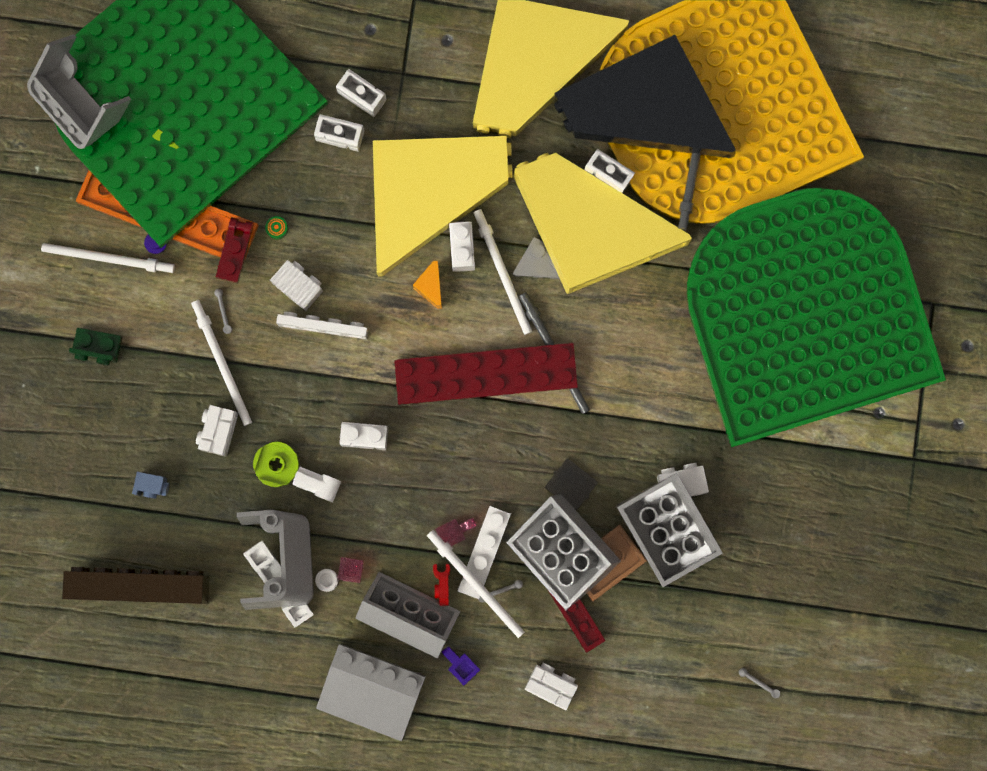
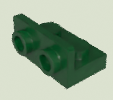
[69,328,122,366]

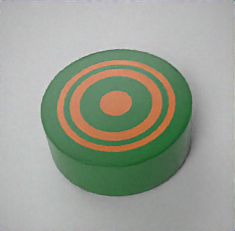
[265,216,288,240]

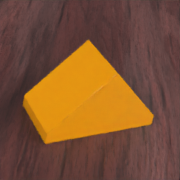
[413,261,442,309]

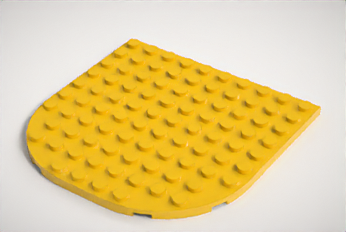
[600,0,864,224]

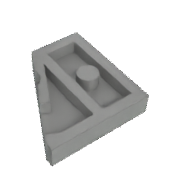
[513,237,560,279]

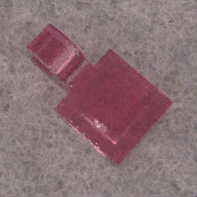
[435,518,477,546]

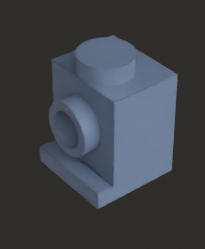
[132,472,169,499]

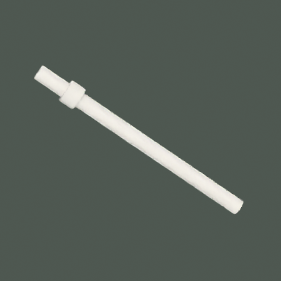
[473,209,532,335]
[41,243,175,273]
[191,300,252,426]
[427,530,525,638]

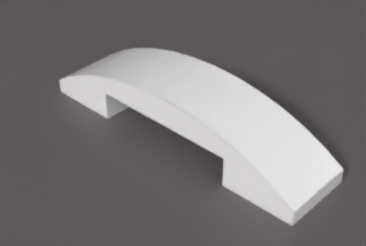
[243,541,314,628]

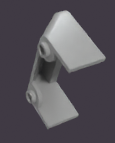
[27,34,132,149]
[237,510,314,610]

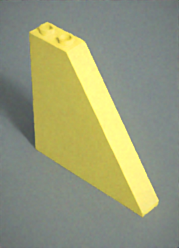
[473,0,629,138]
[373,136,512,277]
[513,153,692,294]

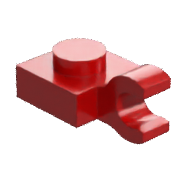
[433,564,450,606]

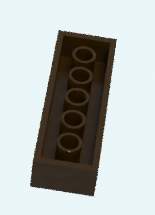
[62,567,210,604]

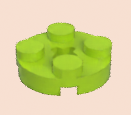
[253,442,299,487]

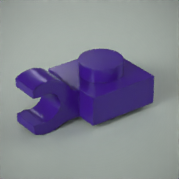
[442,646,480,686]

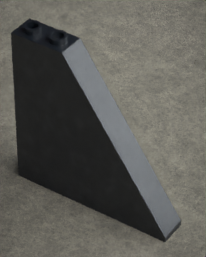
[553,35,736,158]

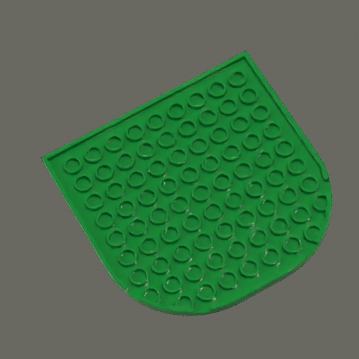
[55,0,328,248]
[687,188,946,447]

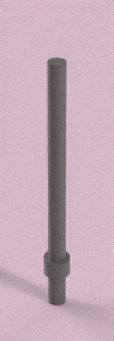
[678,153,700,230]
[519,292,590,414]

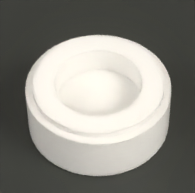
[315,569,339,592]

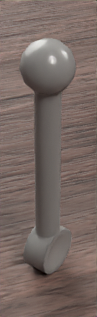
[214,289,232,334]
[478,580,523,602]
[739,668,780,698]

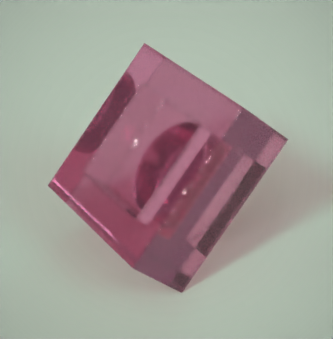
[338,557,364,583]

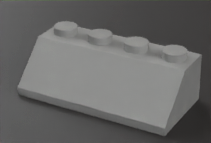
[356,572,460,658]

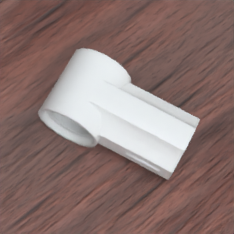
[293,467,341,503]

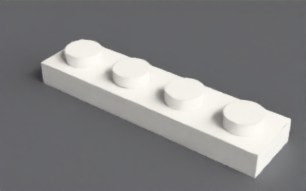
[276,312,368,340]
[458,506,511,599]

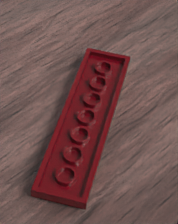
[394,343,578,405]

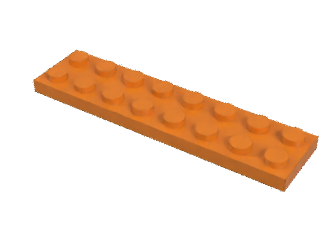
[76,170,259,258]

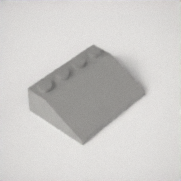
[616,473,723,587]
[506,494,621,610]
[316,644,426,741]

